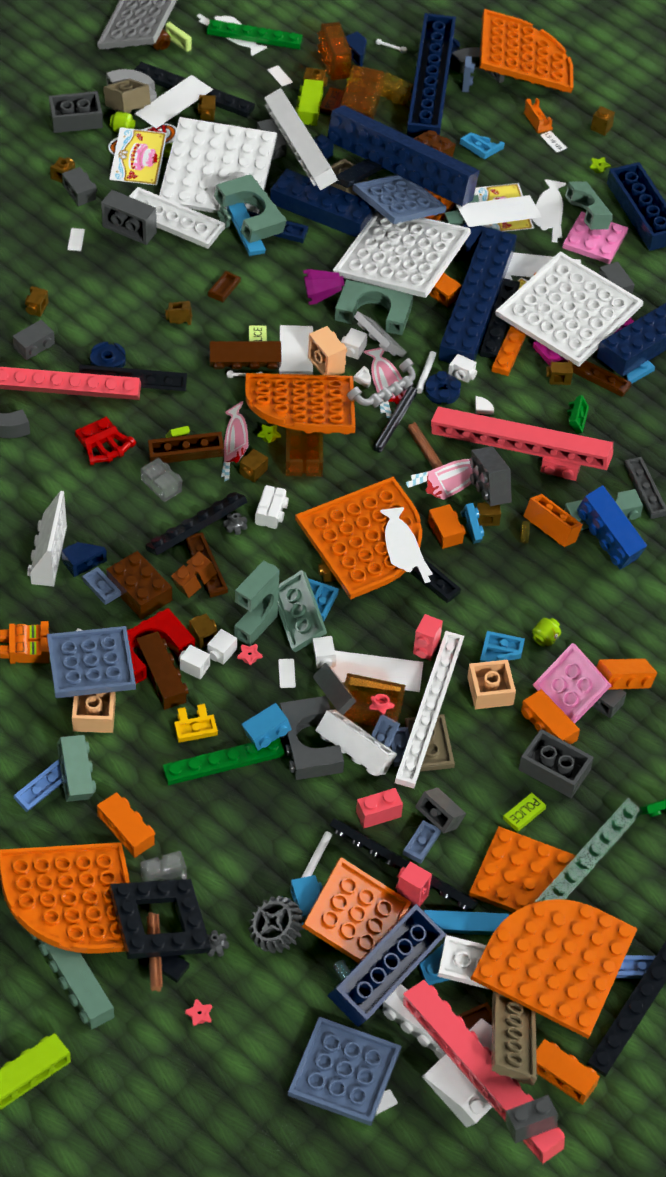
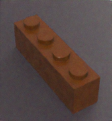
[210,341,282,369]
[148,432,224,465]
[136,631,189,710]

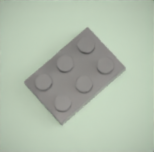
[354,311,407,357]

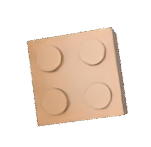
[308,326,347,376]
[467,660,516,709]
[72,692,116,733]

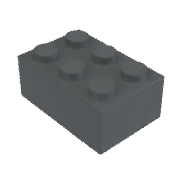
[49,91,103,133]
[101,190,157,245]
[469,446,512,506]
[519,729,594,799]

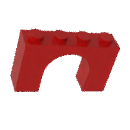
[127,608,195,684]

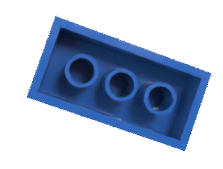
[577,485,647,570]

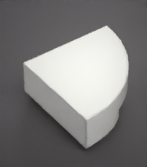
[353,366,371,388]
[475,396,494,415]

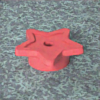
[237,644,263,665]
[369,694,395,715]
[185,999,213,1026]

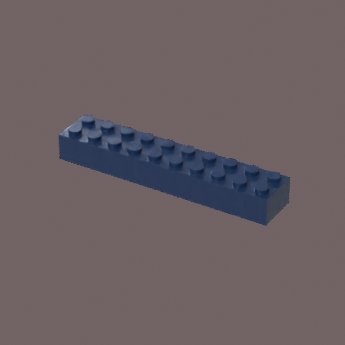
[407,13,456,138]
[327,105,480,206]
[438,227,517,363]

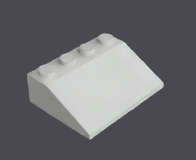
[28,491,67,587]
[422,1018,492,1128]

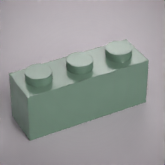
[57,735,96,802]

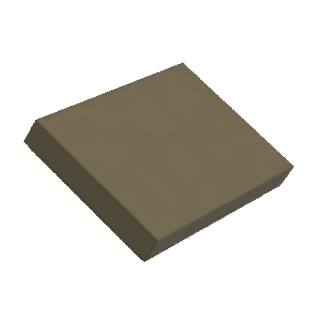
[405,714,455,771]

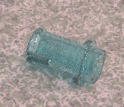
[333,960,350,980]

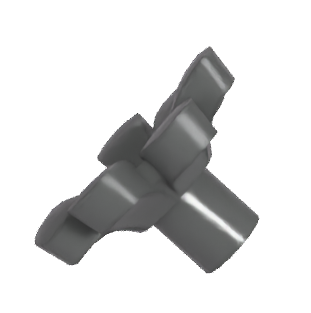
[223,513,247,535]
[207,930,229,957]

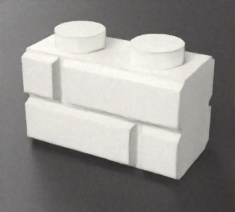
[255,485,289,529]

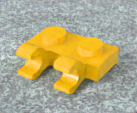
[174,704,218,743]

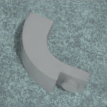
[106,69,157,102]

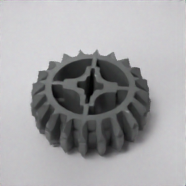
[248,896,305,954]

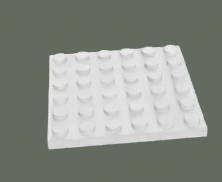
[159,117,277,213]
[333,210,471,298]
[495,251,643,367]

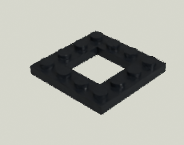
[109,879,211,959]

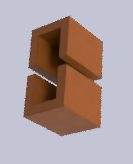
[171,551,217,598]

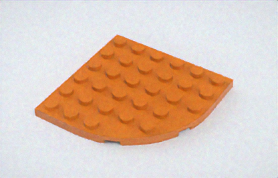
[479,9,573,93]
[245,373,355,435]
[295,477,422,600]
[0,842,130,954]
[471,899,638,1039]

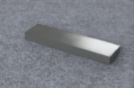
[624,457,666,519]
[313,663,356,715]

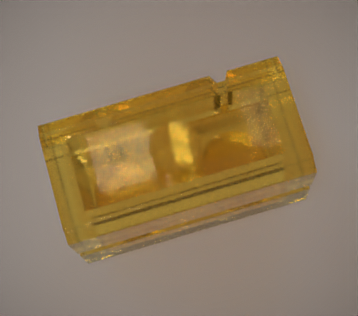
[376,72,414,106]

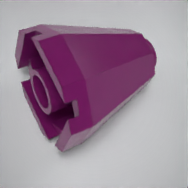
[303,269,345,305]

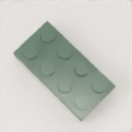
[278,570,327,652]

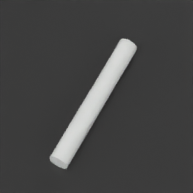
[416,351,436,394]
[301,831,332,878]

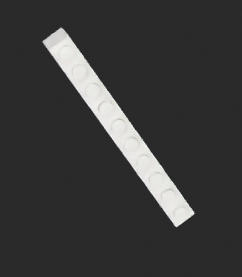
[264,88,338,191]

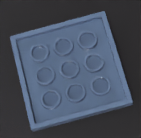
[352,175,447,224]
[47,626,136,698]
[288,1017,401,1126]

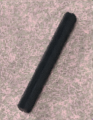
[373,386,417,453]

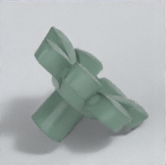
[217,207,231,229]

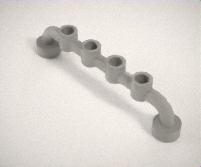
[346,358,416,408]

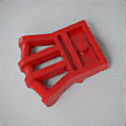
[75,416,136,466]

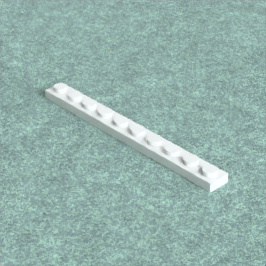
[395,631,464,789]

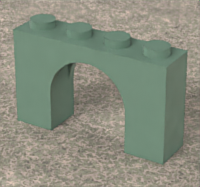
[214,174,287,243]
[335,279,413,336]
[234,560,280,646]

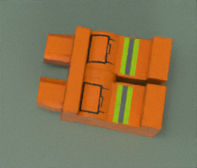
[0,621,49,664]

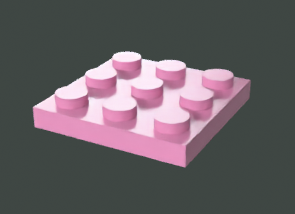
[563,212,628,264]
[533,643,612,724]

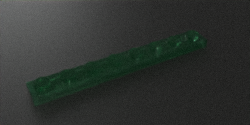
[534,798,643,903]

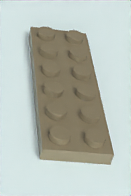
[491,991,537,1086]

